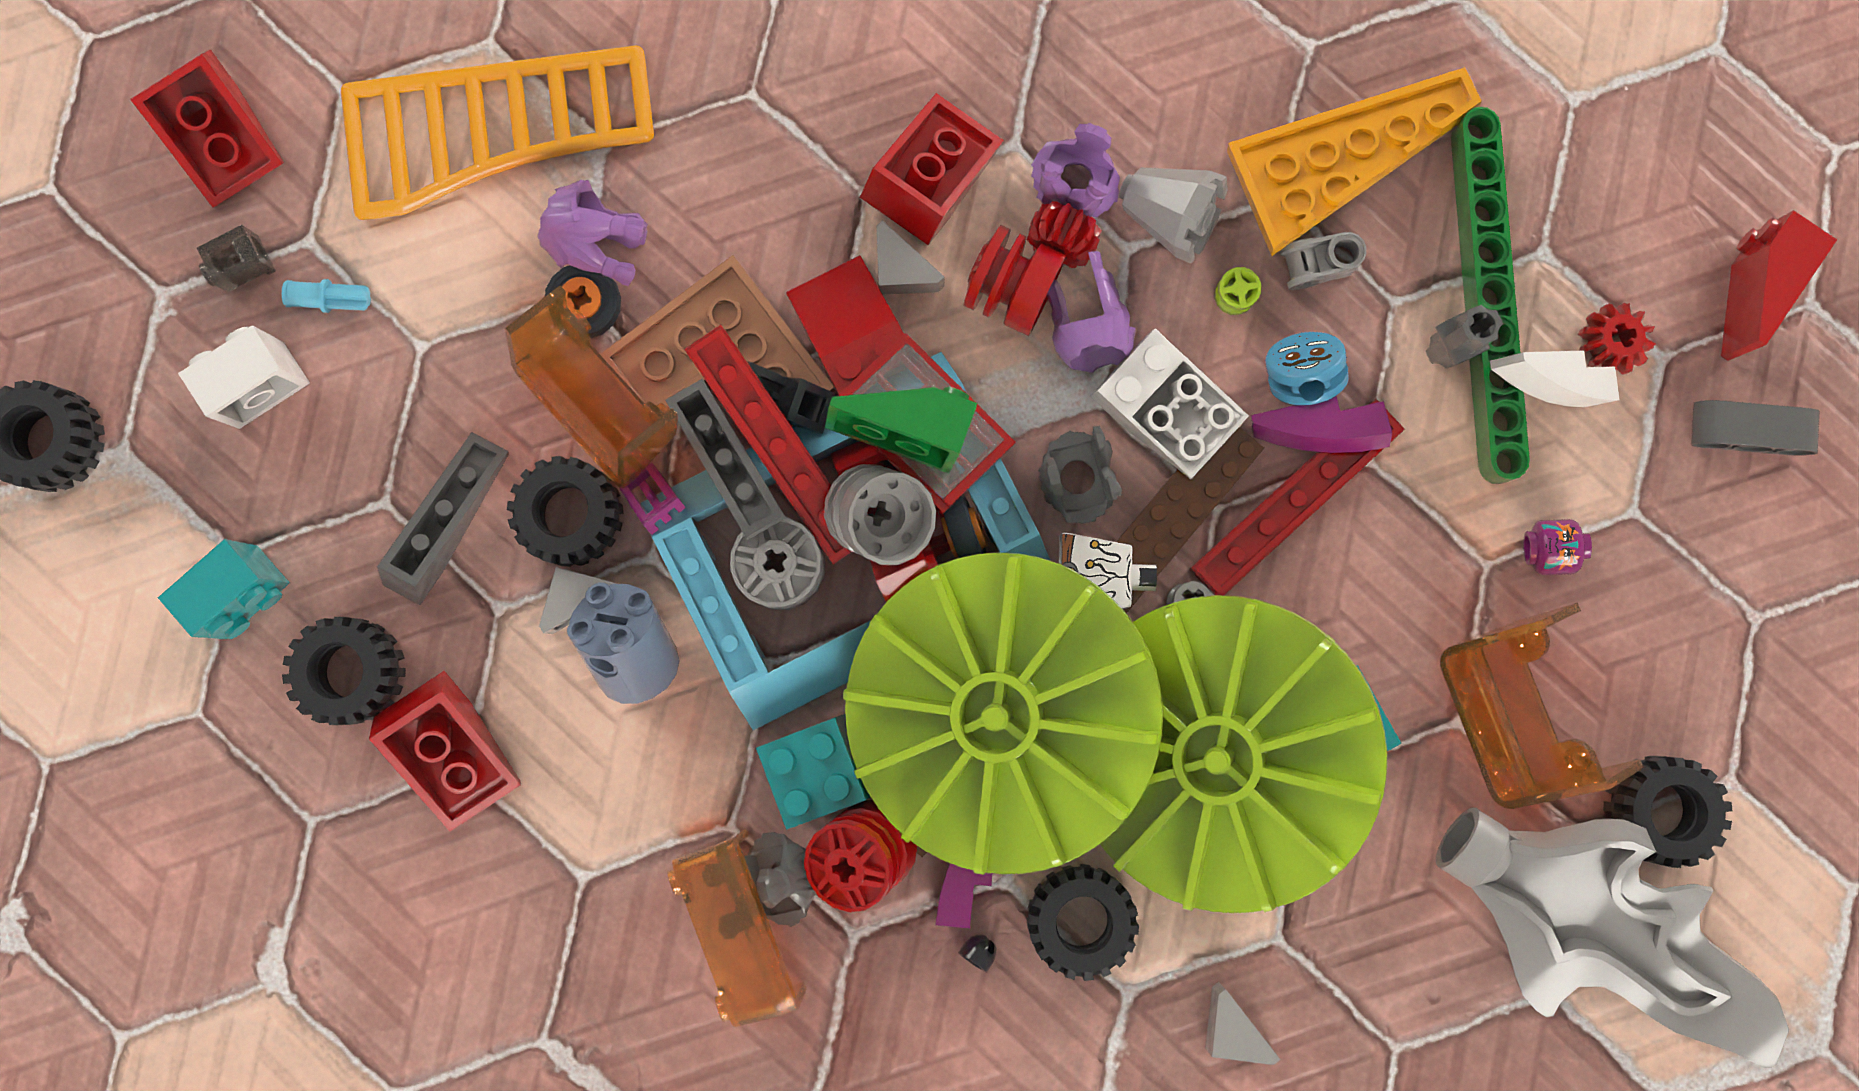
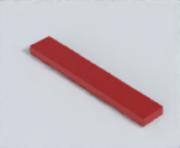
[684,324,853,564]
[1189,399,1405,596]

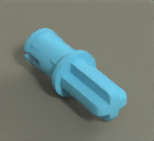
[281,279,371,313]

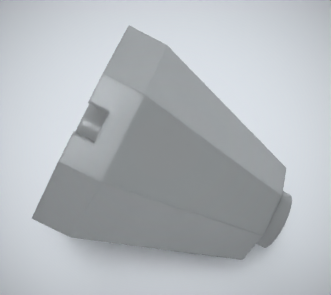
[1119,168,1228,263]

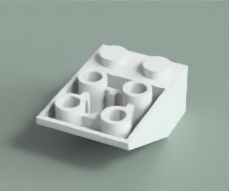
[1090,329,1249,479]

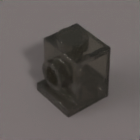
[197,225,276,292]

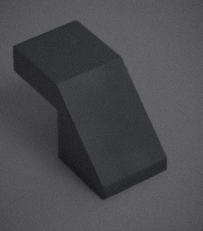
[747,361,837,434]

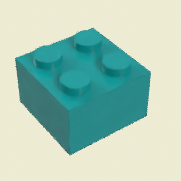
[157,539,290,639]
[756,714,871,830]

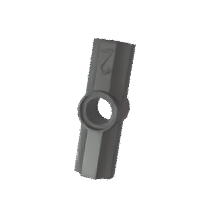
[1426,305,1503,369]

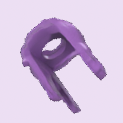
[1031,123,1120,218]
[537,179,648,286]
[1047,251,1136,373]

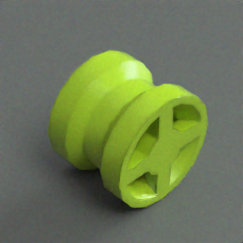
[1214,267,1261,315]

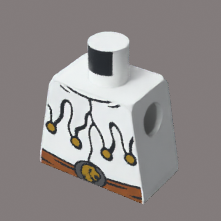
[1059,533,1157,609]

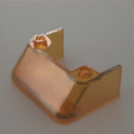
[505,286,678,489]
[1440,603,1643,809]
[667,829,807,1027]

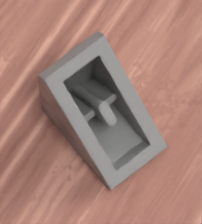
[876,220,945,295]
[539,567,617,634]
[1205,982,1281,1065]

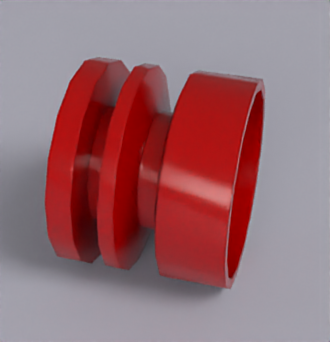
[963,225,1067,336]
[804,800,917,912]

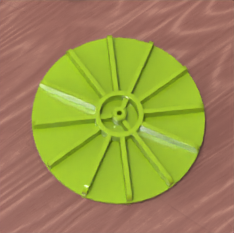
[843,552,1163,875]
[1100,595,1387,913]

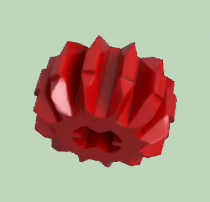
[1026,201,1102,268]
[1577,303,1656,375]

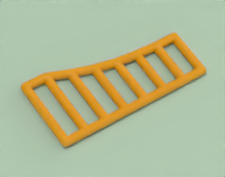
[341,45,654,220]

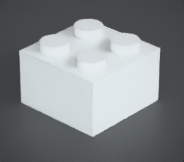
[178,326,310,429]

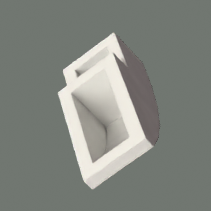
[1490,351,1620,407]

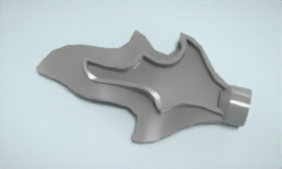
[1436,808,1789,1068]

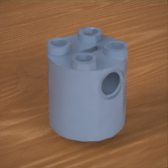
[567,583,680,704]

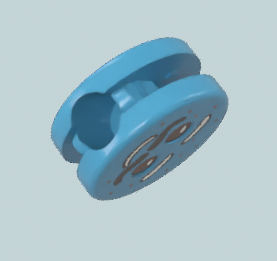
[1265,332,1349,405]

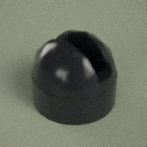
[958,935,996,973]

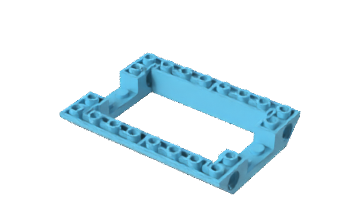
[641,352,1051,730]

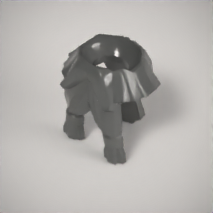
[1038,426,1122,524]
[704,832,816,938]

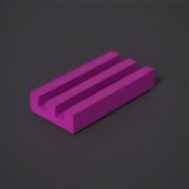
[619,462,686,535]

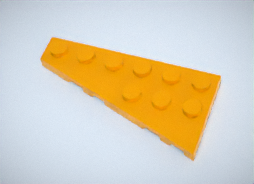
[1227,67,1482,256]

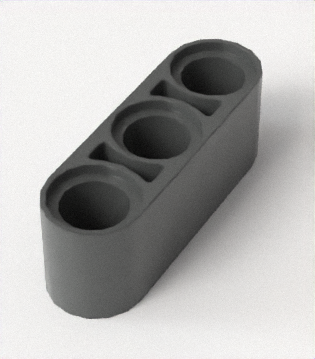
[1691,400,1820,456]

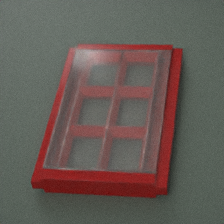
[838,333,1016,514]

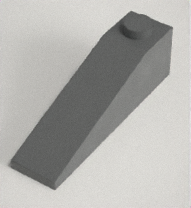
[665,379,786,540]
[377,432,509,605]

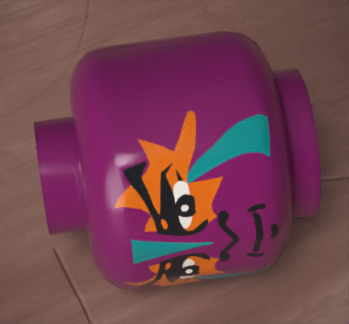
[1523,519,1592,575]

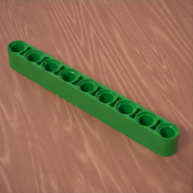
[1451,107,1530,484]

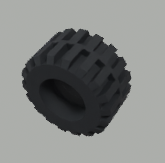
[0,380,105,492]
[507,456,624,567]
[282,617,406,725]
[1603,755,1733,868]
[1027,864,1139,981]

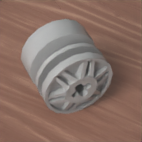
[824,464,936,565]
[730,517,825,610]

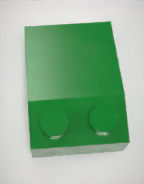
[825,387,978,474]

